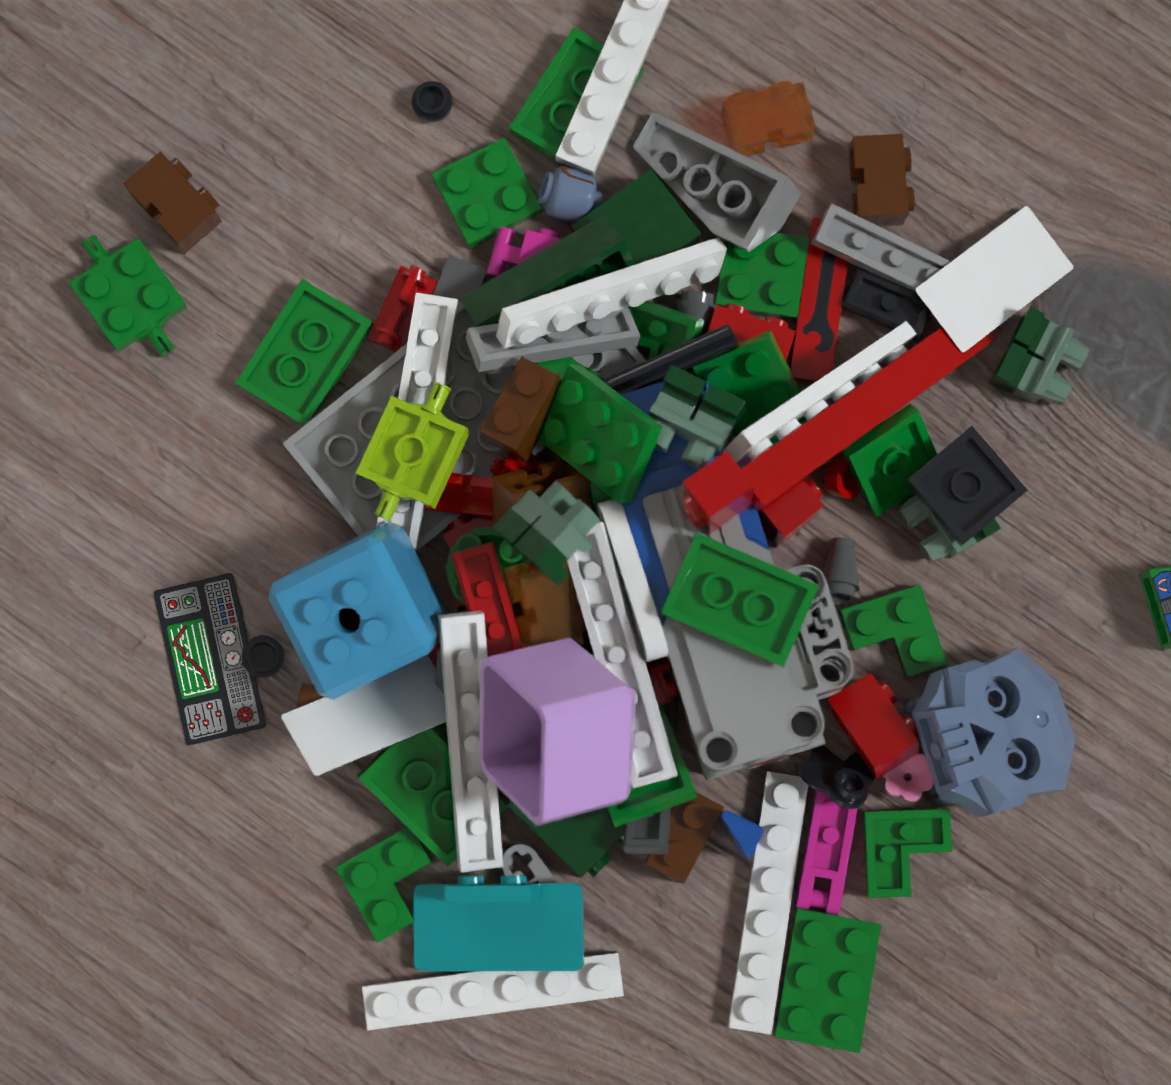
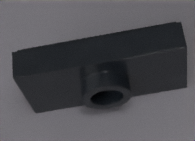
[841,268,930,340]

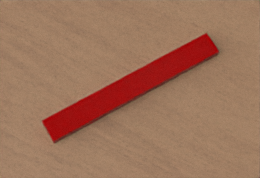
[741,327,997,511]

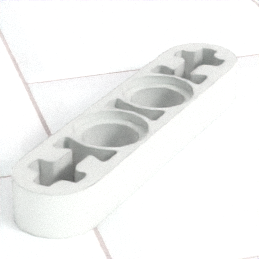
[597,499,668,662]

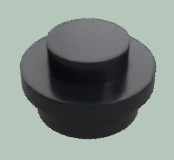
[411,81,453,122]
[241,635,284,678]

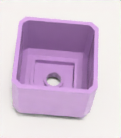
[479,638,636,826]

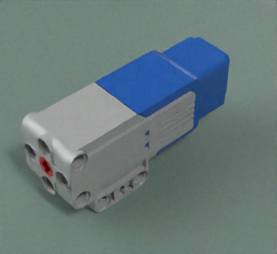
[621,381,853,780]

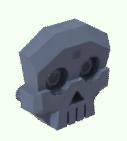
[904,647,1076,818]

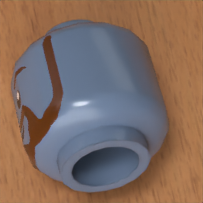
[538,166,602,225]

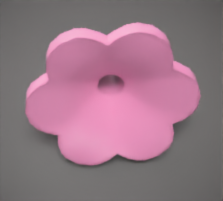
[883,754,934,802]

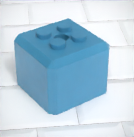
[268,521,448,700]

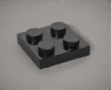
[906,426,1028,546]

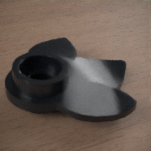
[796,745,875,809]

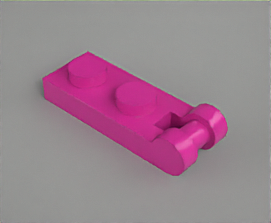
[795,790,858,915]

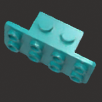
[413,875,584,971]

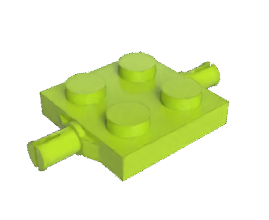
[356,382,471,522]

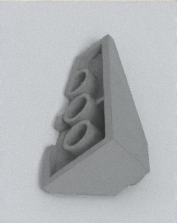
[633,112,801,252]

